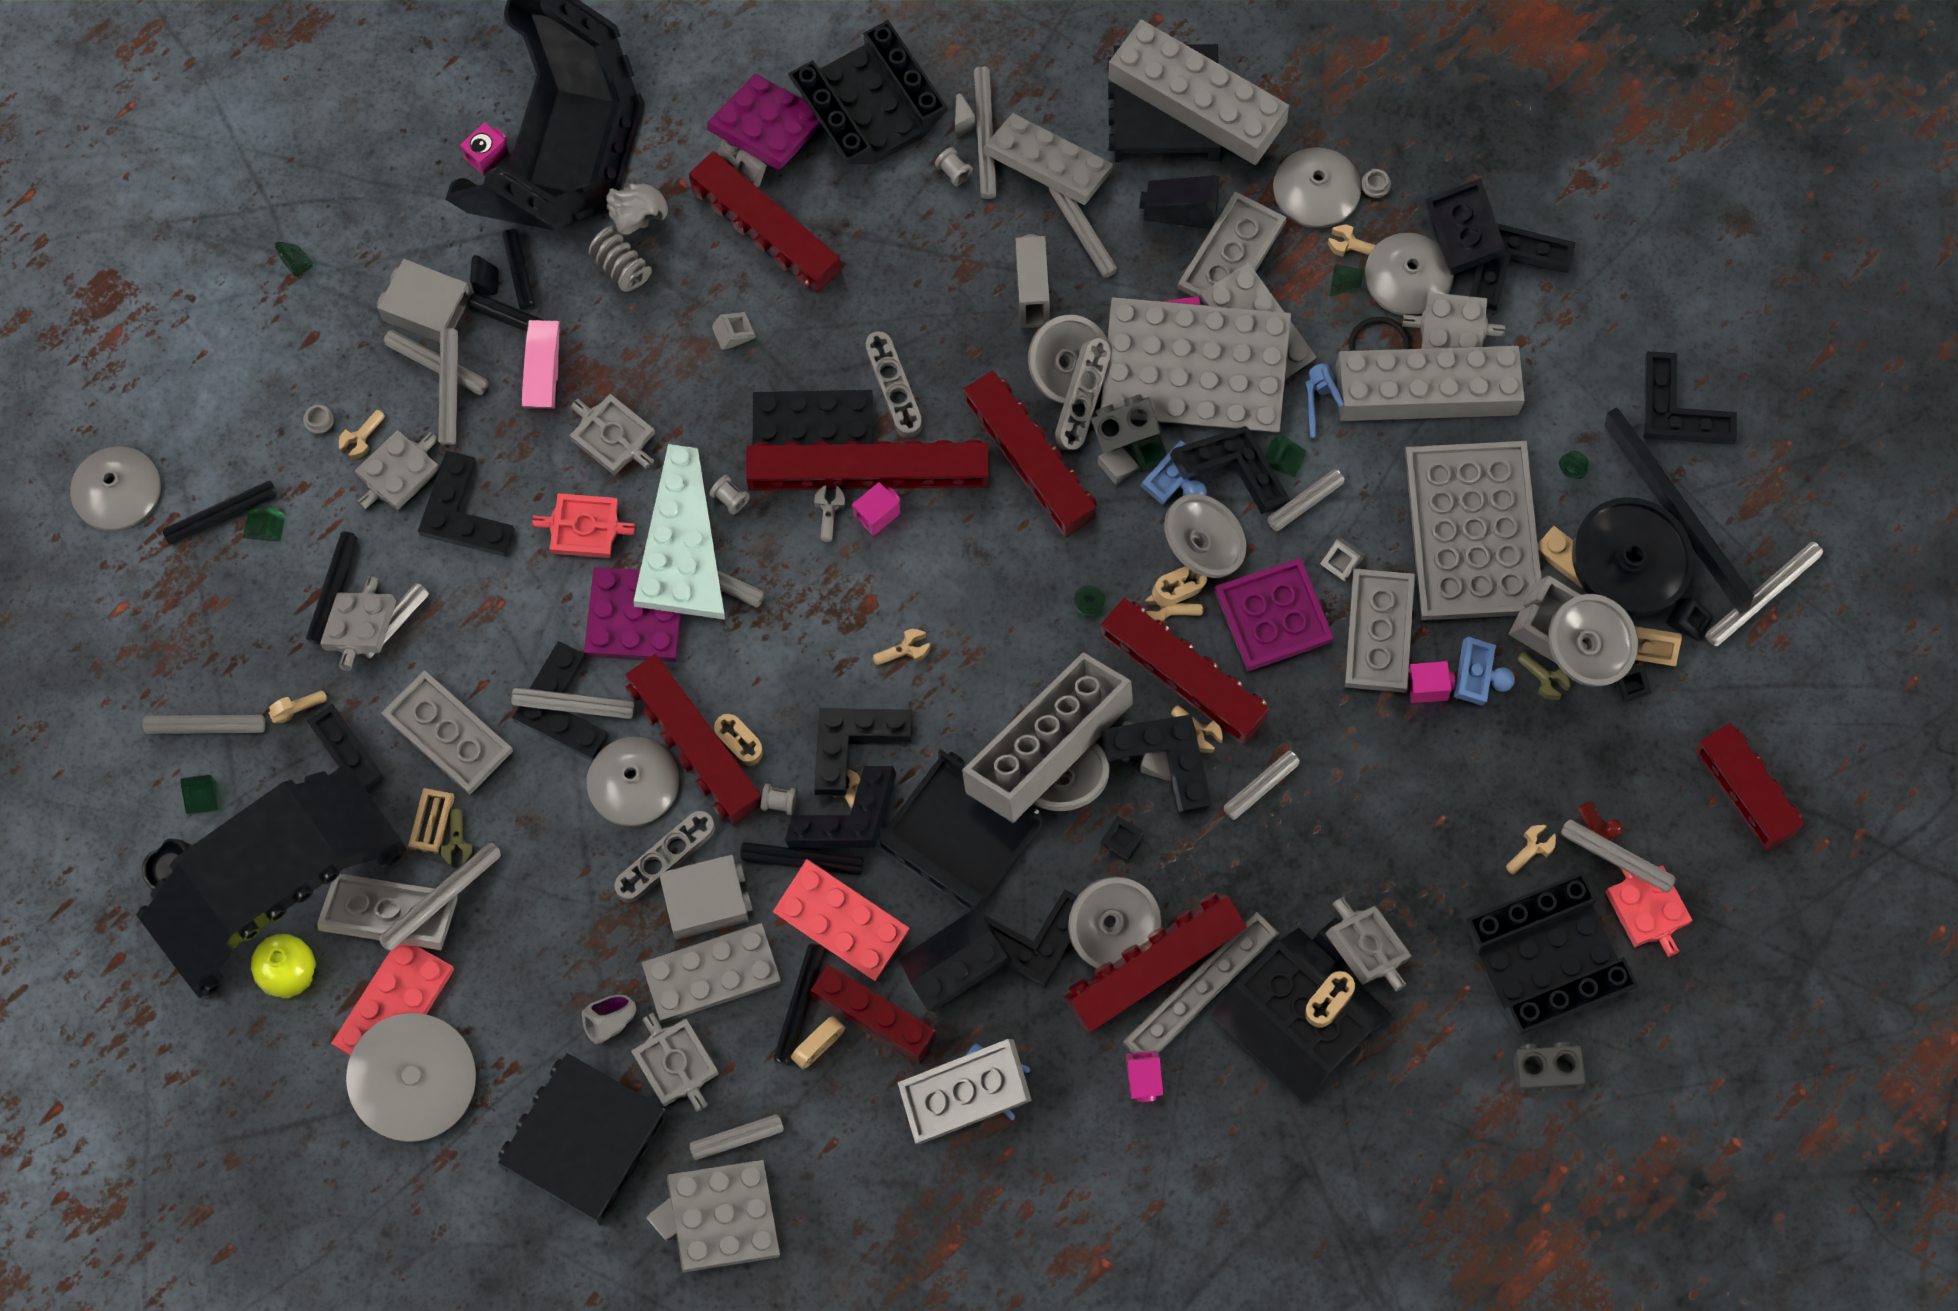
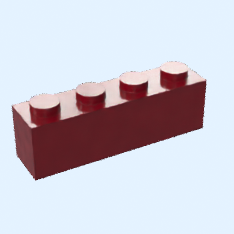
[1695,722,1804,852]
[810,964,936,1065]

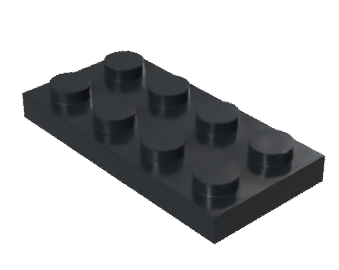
[752,390,873,445]

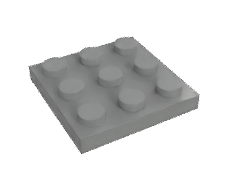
[667,1160,780,1273]

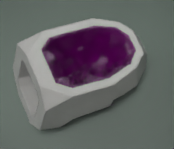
[582,995,637,1044]

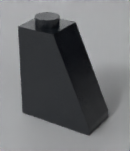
[1139,175,1220,229]

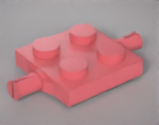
[532,493,636,558]
[1605,865,1693,957]

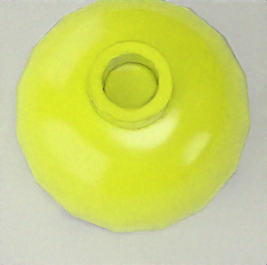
[251,934,316,998]

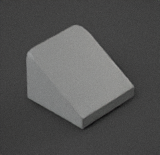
[955,93,975,138]
[712,312,756,350]
[1098,447,1140,486]
[1320,538,1366,581]
[1140,752,1171,781]
[647,1198,677,1241]

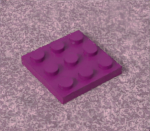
[706,73,822,170]
[1214,558,1334,672]
[584,567,681,662]

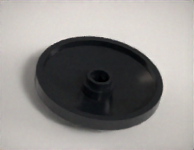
[1572,497,1694,616]

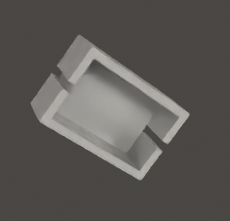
[1508,575,1587,664]

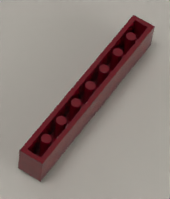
[746,439,989,491]

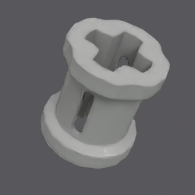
[935,147,973,186]
[709,475,750,515]
[761,783,797,815]

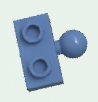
[1141,440,1207,505]
[1454,636,1515,705]

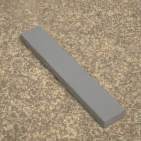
[1123,912,1280,1054]

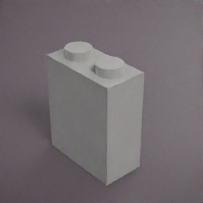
[1015,234,1050,328]
[377,259,471,343]
[659,855,753,940]

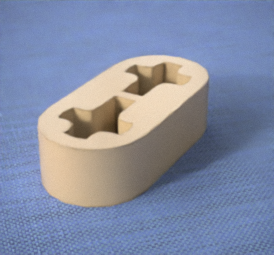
[1152,566,1207,606]
[714,714,763,766]
[1305,971,1355,1028]
[791,1015,846,1069]

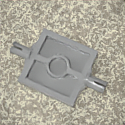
[1402,292,1505,349]
[570,394,655,476]
[355,430,440,511]
[320,576,396,671]
[1326,897,1412,992]
[631,1013,719,1111]

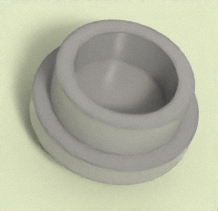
[1361,169,1391,198]
[303,405,334,434]

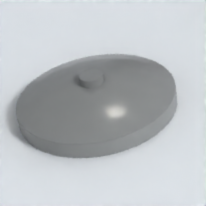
[346,1013,476,1142]

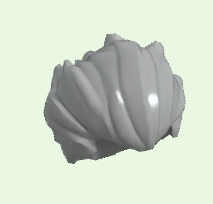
[607,183,668,234]

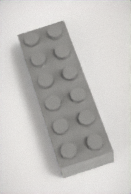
[1108,19,1289,166]
[1335,346,1525,421]
[962,652,1133,823]

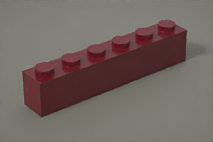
[688,151,841,293]
[963,370,1097,537]
[1100,598,1269,745]
[625,653,762,825]
[1063,893,1247,1032]

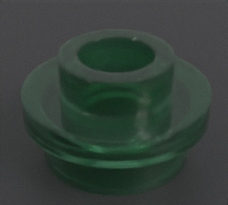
[1559,451,1589,479]
[1074,585,1105,615]

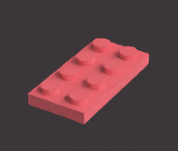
[773,859,912,982]
[331,944,455,1056]

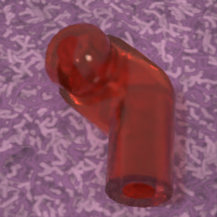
[1579,802,1623,840]

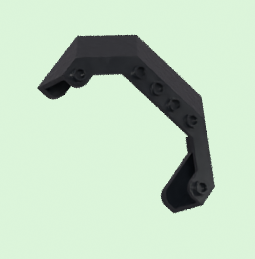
[445,0,644,230]
[136,765,407,998]

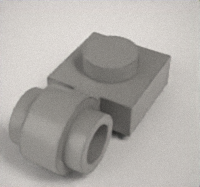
[717,139,767,187]

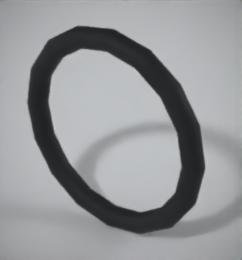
[1348,316,1410,351]

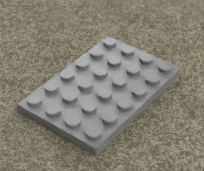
[1101,297,1291,434]
[1405,441,1542,621]

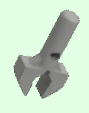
[814,485,846,542]

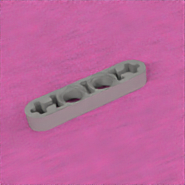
[865,331,922,439]
[1055,338,1111,451]
[614,811,715,903]

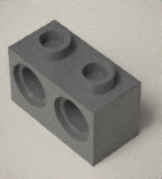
[1091,394,1161,453]
[1513,1042,1585,1095]

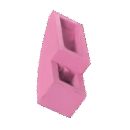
[522,320,560,409]

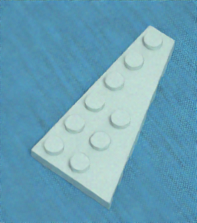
[634,444,725,620]

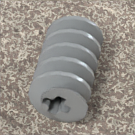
[588,226,652,292]

